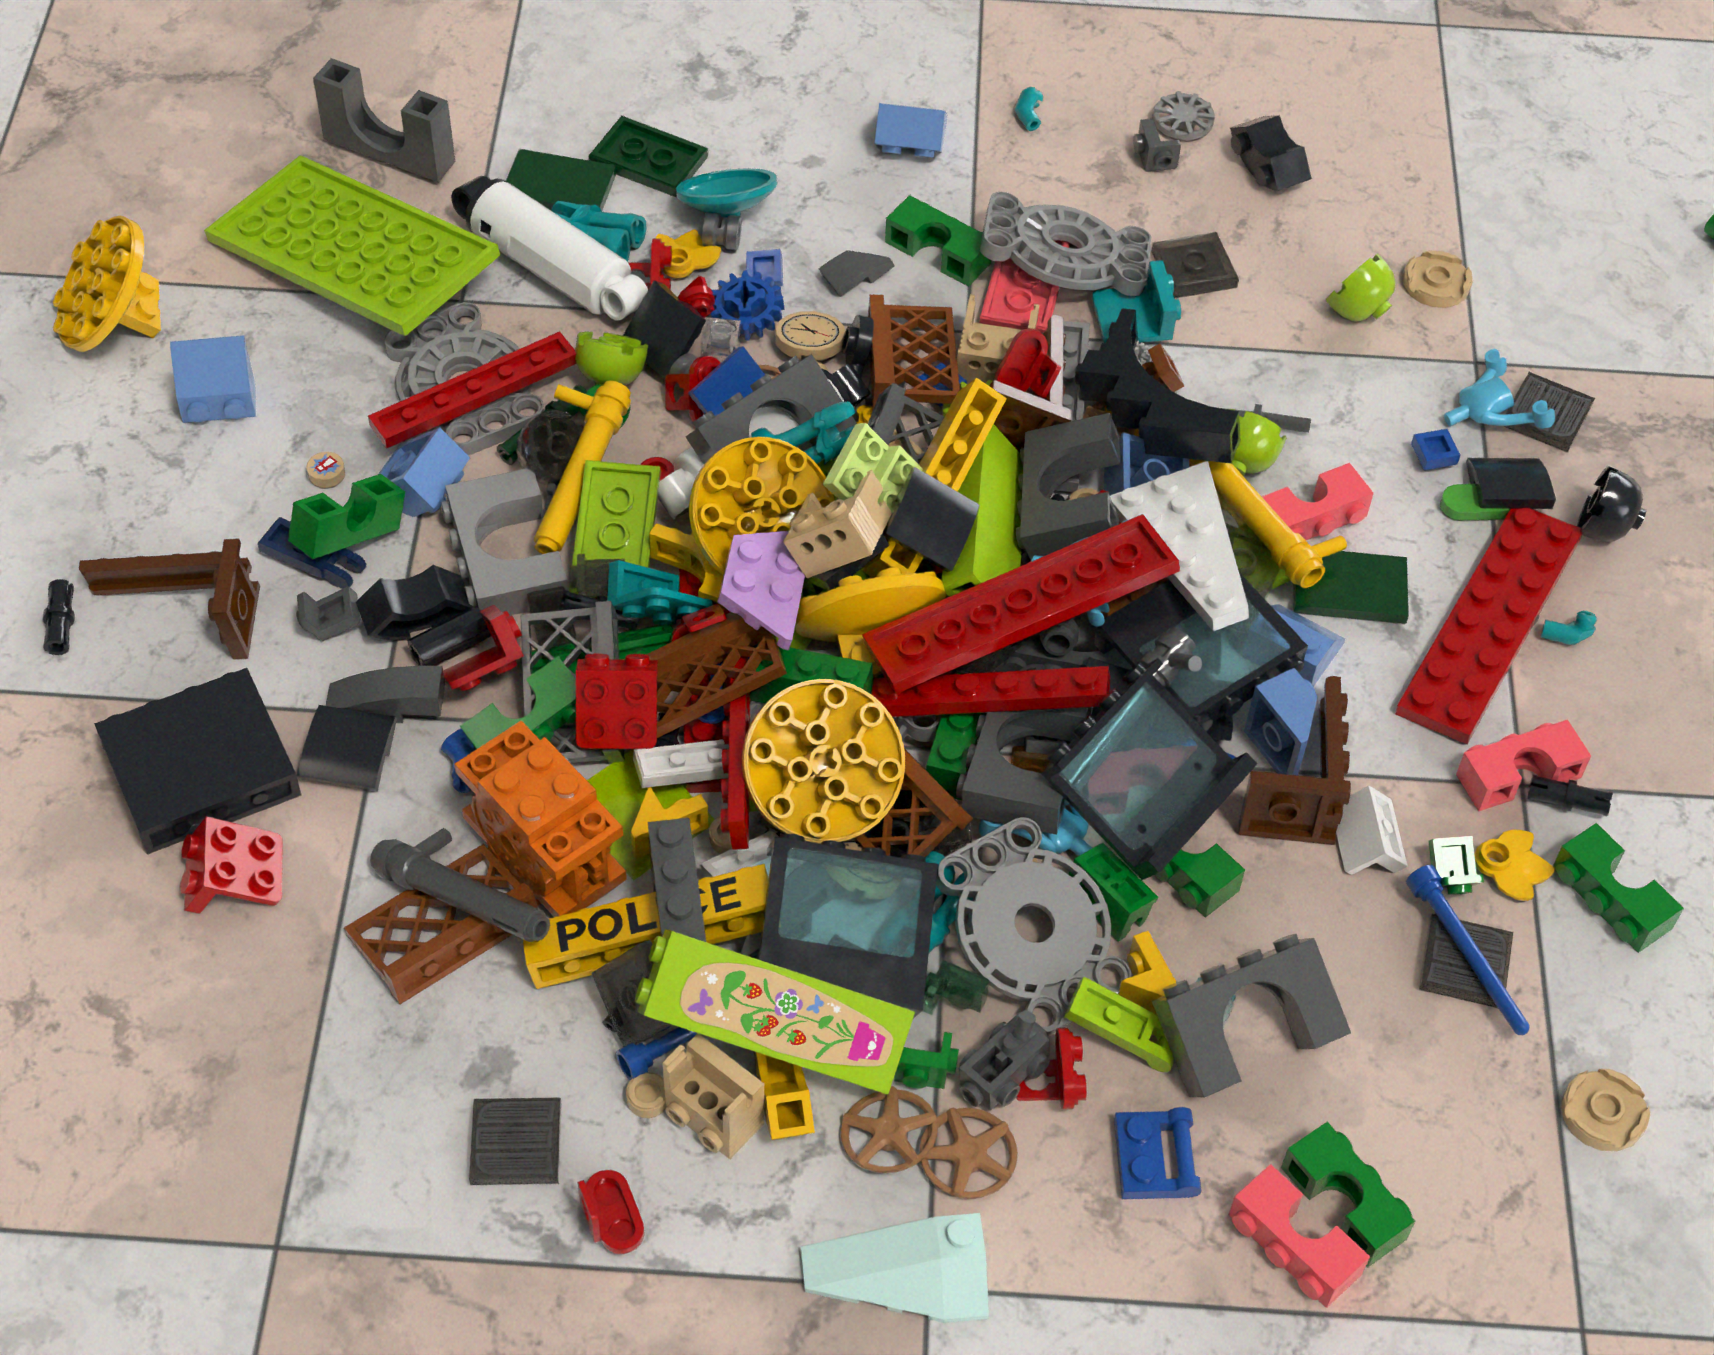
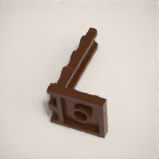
[989,315,1072,453]
[78,538,260,660]
[1239,676,1351,845]

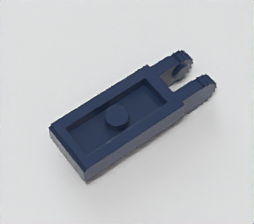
[257,517,367,589]

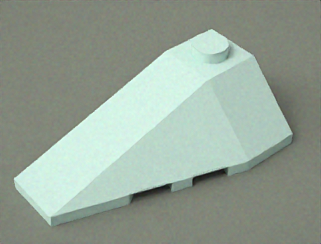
[801,1213,989,1323]

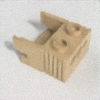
[957,294,1039,384]
[783,470,892,578]
[663,1033,764,1159]

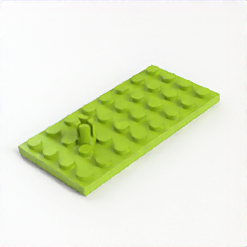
[204,155,500,336]

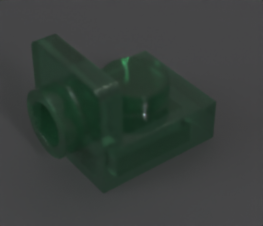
[924,960,989,1015]

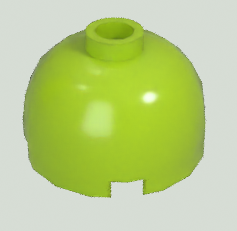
[1326,253,1396,321]
[575,331,648,386]
[1229,409,1287,476]

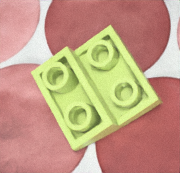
[823,423,923,527]

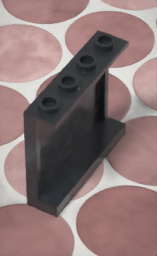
[94,668,302,855]

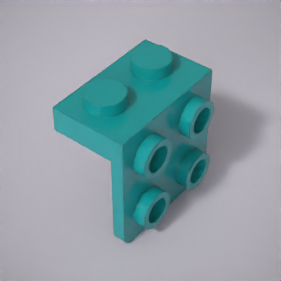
[1092,260,1181,343]
[607,560,713,625]

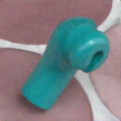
[1015,87,1043,131]
[1541,611,1597,645]

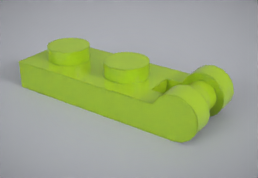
[1064,977,1174,1072]

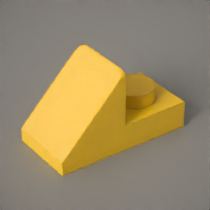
[631,787,709,859]
[1118,931,1177,1015]

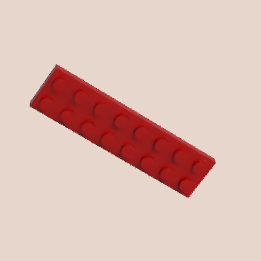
[1395,508,1582,745]
[862,514,1180,694]

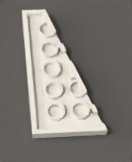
[1110,461,1249,631]

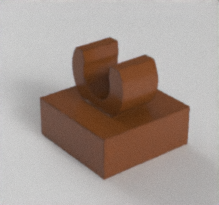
[1142,343,1185,392]

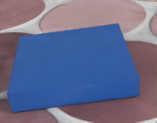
[688,346,765,416]

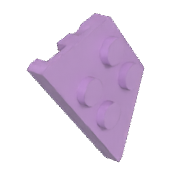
[718,531,805,650]

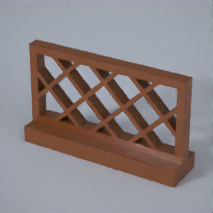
[868,294,960,411]
[647,612,787,738]
[855,748,973,883]
[344,844,538,1004]

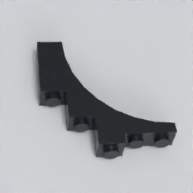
[1075,308,1241,464]

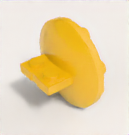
[53,216,161,352]
[689,437,835,575]
[795,568,946,678]
[742,679,905,843]

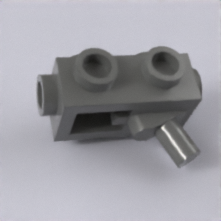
[959,1011,1050,1111]

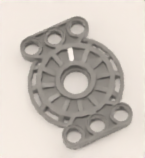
[980,192,1151,296]
[384,302,544,455]
[936,817,1131,1036]

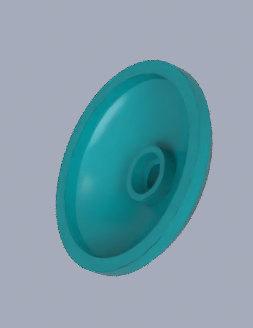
[676,168,778,218]

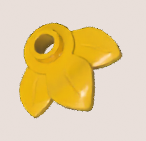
[655,229,721,278]
[1474,829,1555,901]

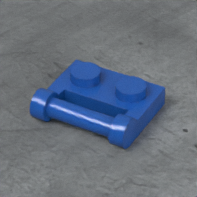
[1114,1107,1202,1199]

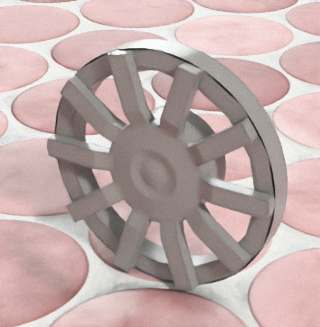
[1153,91,1215,140]

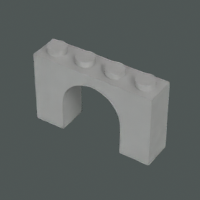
[441,467,568,616]

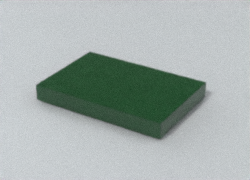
[588,115,708,197]
[506,149,616,211]
[1293,551,1409,624]

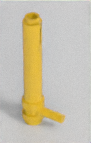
[534,380,631,554]
[1190,459,1347,588]

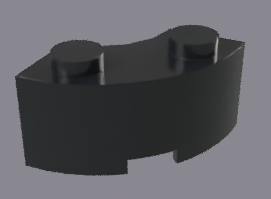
[1230,115,1312,191]
[356,565,473,640]

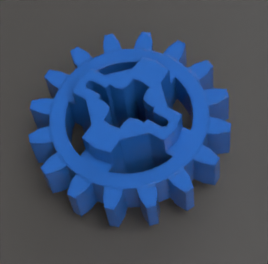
[710,270,785,341]

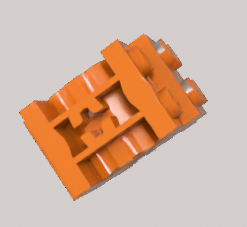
[454,720,627,917]

